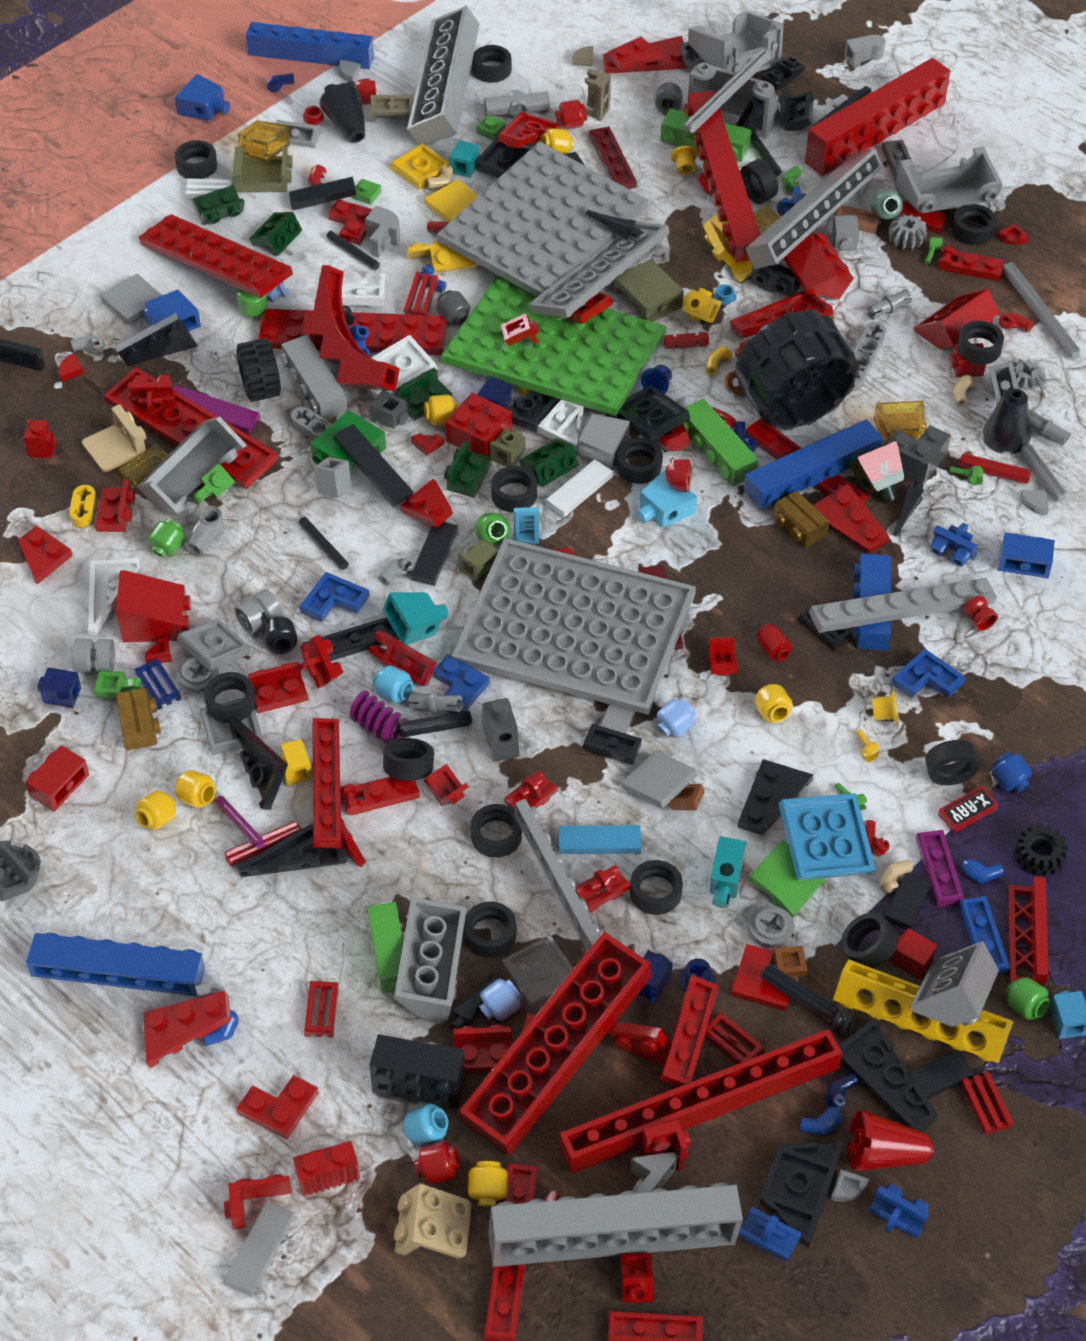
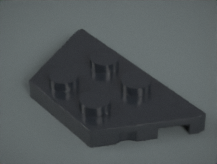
[760,1140,845,1248]

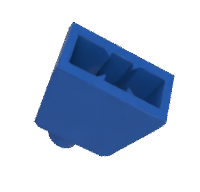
[175,74,230,121]

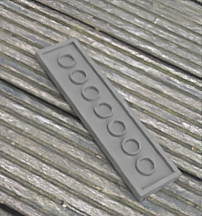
[528,222,670,318]

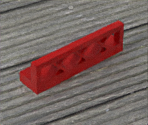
[1008,876,1048,987]
[660,975,719,1089]

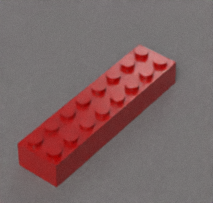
[804,57,951,176]
[459,931,652,1156]

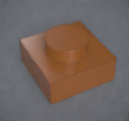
[669,784,705,811]
[774,946,808,977]

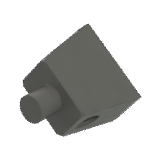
[481,698,519,762]

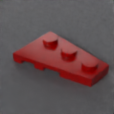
[498,111,561,148]
[813,484,890,554]
[143,991,231,1068]

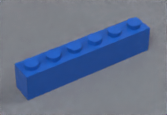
[246,22,374,70]
[744,419,883,509]
[26,932,205,997]

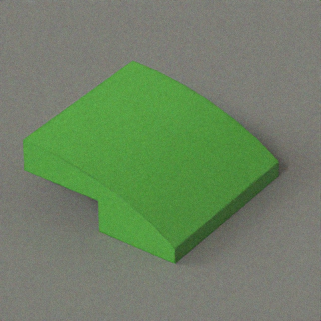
[749,840,826,918]

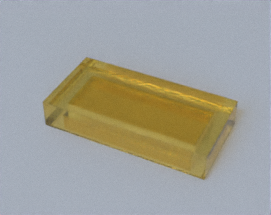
[118,444,169,488]

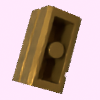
[773,491,830,548]
[116,688,161,750]

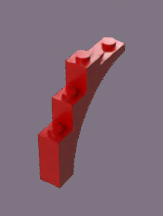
[302,265,400,391]

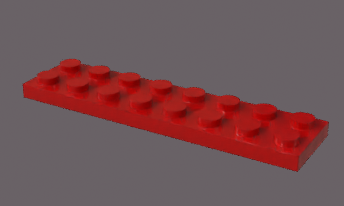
[139,214,293,298]
[258,309,447,356]
[104,367,278,489]

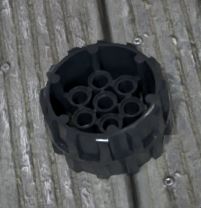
[735,309,859,430]

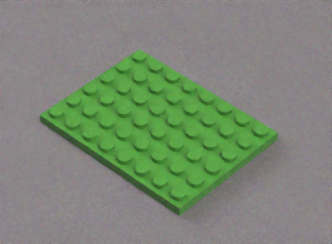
[441,276,666,416]

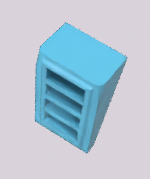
[514,507,539,544]

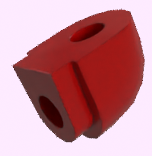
[355,78,376,105]
[657,423,691,452]
[666,459,692,492]

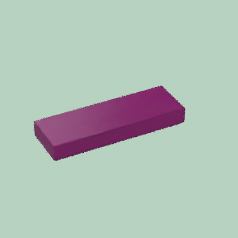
[916,830,965,908]

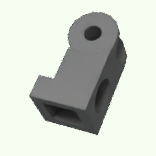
[844,35,886,68]

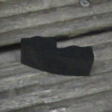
[761,56,805,91]

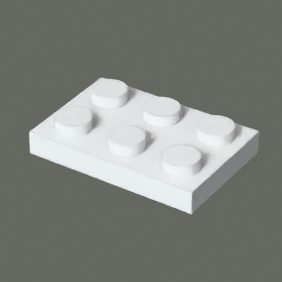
[366,335,437,399]

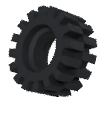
[1015,824,1068,877]

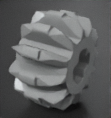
[888,214,927,250]

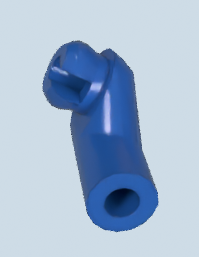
[420,265,447,293]
[203,1010,239,1046]
[800,1107,842,1136]

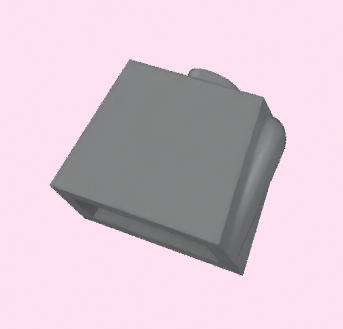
[578,414,630,470]

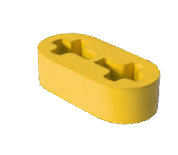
[70,485,97,528]

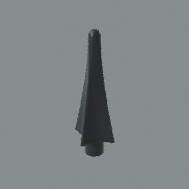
[585,210,641,240]
[893,481,925,536]
[450,973,500,1030]

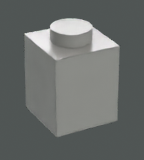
[832,216,859,251]
[314,457,352,498]

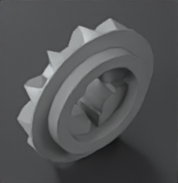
[1013,358,1046,389]
[177,656,219,692]
[749,906,794,948]

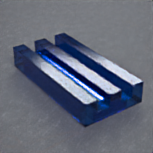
[134,658,181,710]

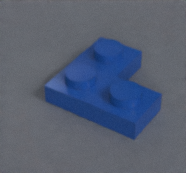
[299,572,370,622]
[891,648,966,699]
[433,654,490,713]

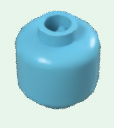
[373,666,413,704]
[404,1104,448,1147]

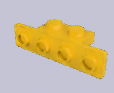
[703,213,753,282]
[406,241,479,273]

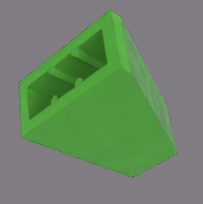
[368,902,403,994]

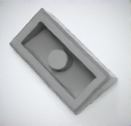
[273,120,321,147]

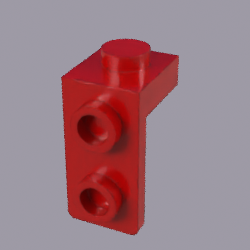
[224,1174,292,1230]

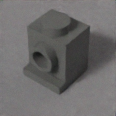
[369,391,408,429]

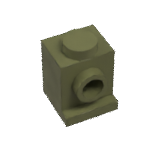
[490,428,525,467]
[458,539,497,583]

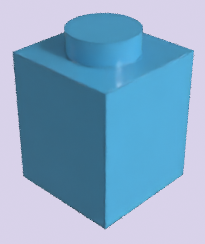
[1049,991,1086,1039]

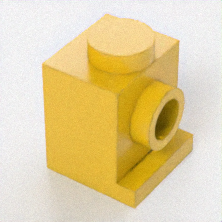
[279,739,313,786]

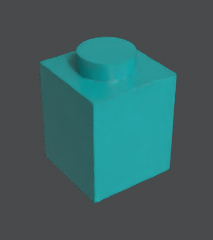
[450,140,479,178]

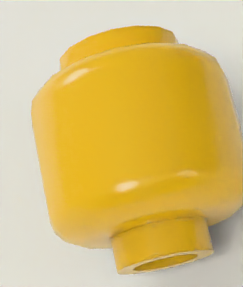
[540,128,574,155]
[424,395,459,427]
[754,684,793,723]
[175,770,216,808]
[135,790,176,831]
[468,1161,508,1207]

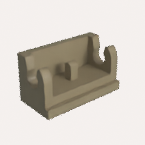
[585,68,611,121]
[370,95,414,122]

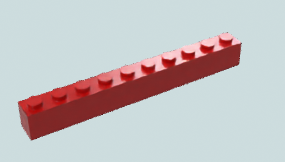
[685,90,760,263]
[559,1029,842,1174]

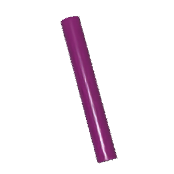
[215,796,265,849]

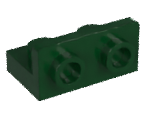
[192,185,245,225]
[249,212,302,256]
[397,368,452,421]
[519,438,579,487]
[444,441,492,498]

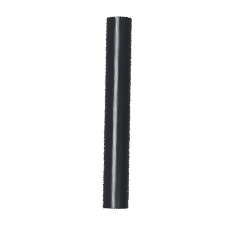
[750,129,782,176]
[326,231,380,270]
[299,517,349,570]

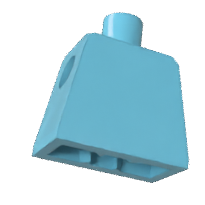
[636,470,697,527]

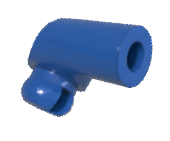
[961,859,1004,883]

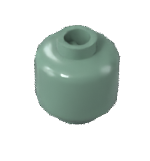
[870,189,903,220]

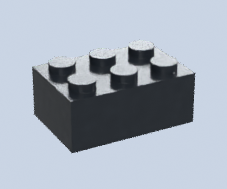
[369,1034,466,1109]

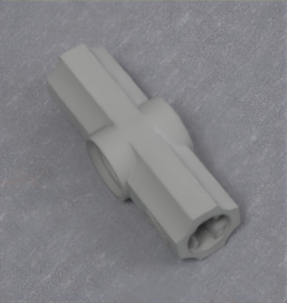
[484,90,550,118]

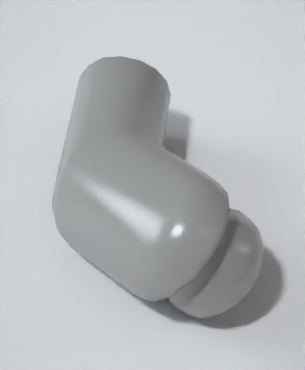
[70,335,105,353]
[378,558,414,585]

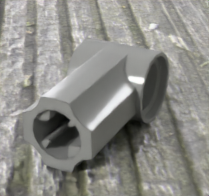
[184,506,225,557]

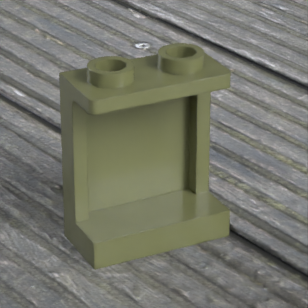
[232,146,293,193]
[614,259,684,322]

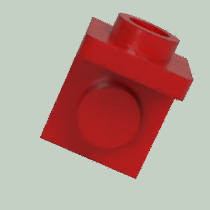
[501,313,540,346]
[621,1253,654,1303]

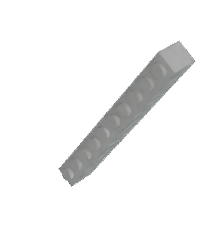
[746,148,883,269]

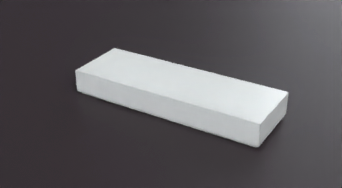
[546,459,613,517]

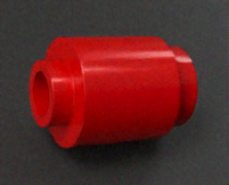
[756,623,792,661]

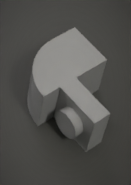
[365,205,400,258]

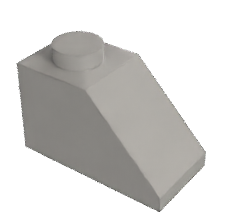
[989,361,1019,404]

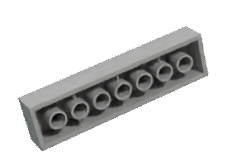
[407,5,480,146]
[489,1183,743,1267]

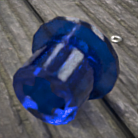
[641,364,672,394]
[679,958,715,993]

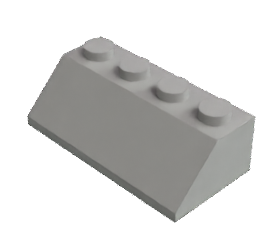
[394,897,467,1022]
[910,941,999,1027]

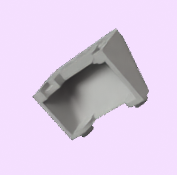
[688,11,784,73]
[688,63,779,139]
[896,146,1002,213]

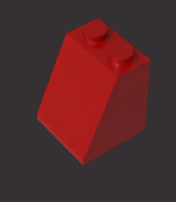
[116,570,191,642]

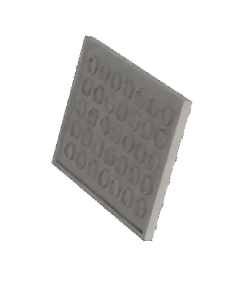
[436,141,648,297]
[452,538,696,715]

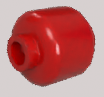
[555,99,587,130]
[414,1141,461,1185]

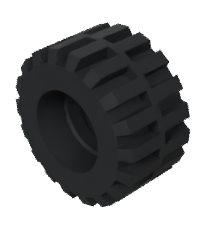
[236,338,281,402]

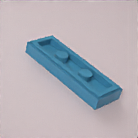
[559,825,641,854]

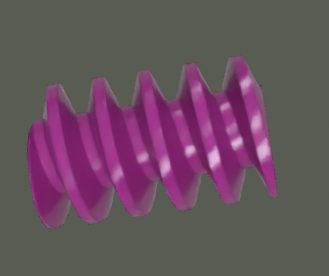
[349,690,408,744]

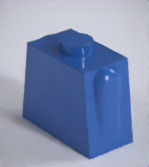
[143,289,201,331]

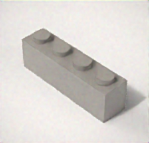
[280,335,348,420]

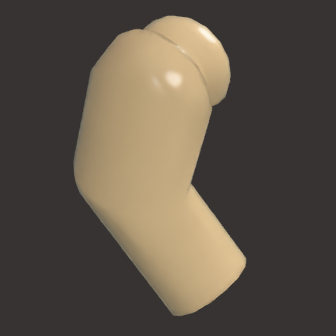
[426,166,454,189]
[952,375,976,407]
[880,859,913,894]

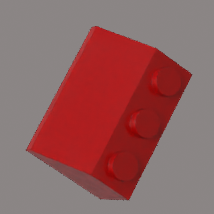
[783,232,854,299]
[913,289,1000,350]

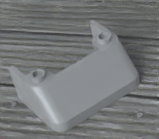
[137,416,247,515]

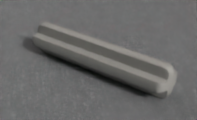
[1020,444,1067,502]

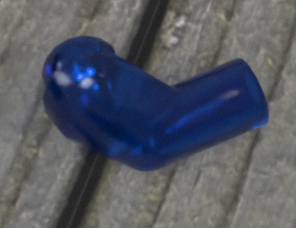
[267,73,295,93]
[734,422,757,452]
[826,1072,858,1109]

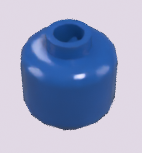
[992,752,1032,793]

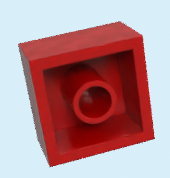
[445,393,512,457]

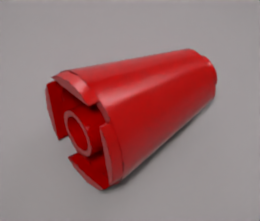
[847,1111,934,1171]

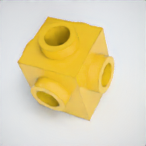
[682,287,722,323]

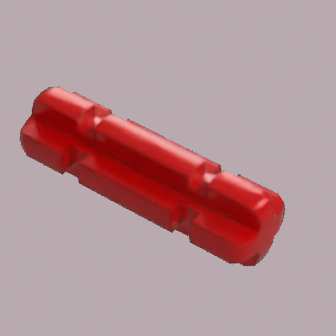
[663,332,709,349]

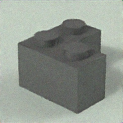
[887,425,951,484]

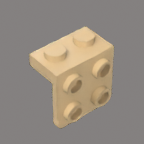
[82,404,146,472]
[394,1184,471,1259]

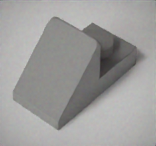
[630,1152,678,1193]

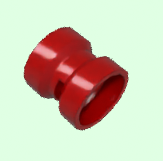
[963,595,998,631]

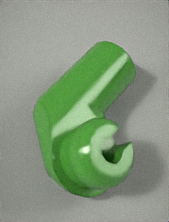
[782,166,802,192]

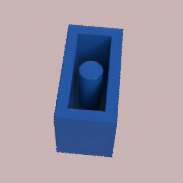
[998,532,1055,578]

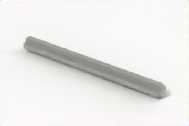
[684,49,770,133]
[1002,262,1081,359]

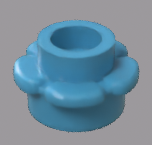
[714,284,736,305]

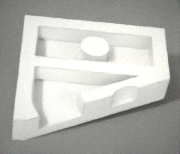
[342,273,386,307]
[538,400,584,451]

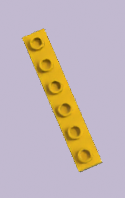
[833,959,1014,1063]

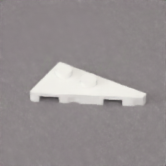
[88,558,140,637]

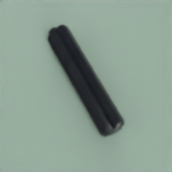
[398,710,473,738]
[761,964,839,1022]

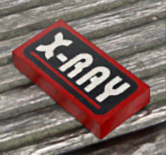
[938,786,999,834]

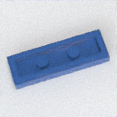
[958,896,1010,974]

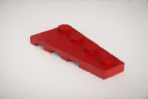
[602,36,688,74]
[730,291,833,338]

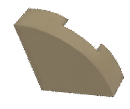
[572,46,593,66]

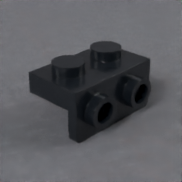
[778,87,814,131]
[751,264,801,297]

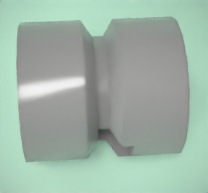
[234,588,283,635]
[72,638,115,673]

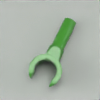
[925,237,943,265]
[950,466,983,485]
[835,783,867,810]

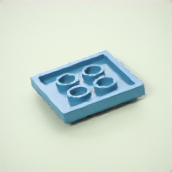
[778,793,876,881]

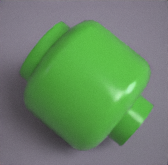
[237,289,268,318]
[474,512,510,546]
[148,519,185,558]
[1006,977,1050,1020]

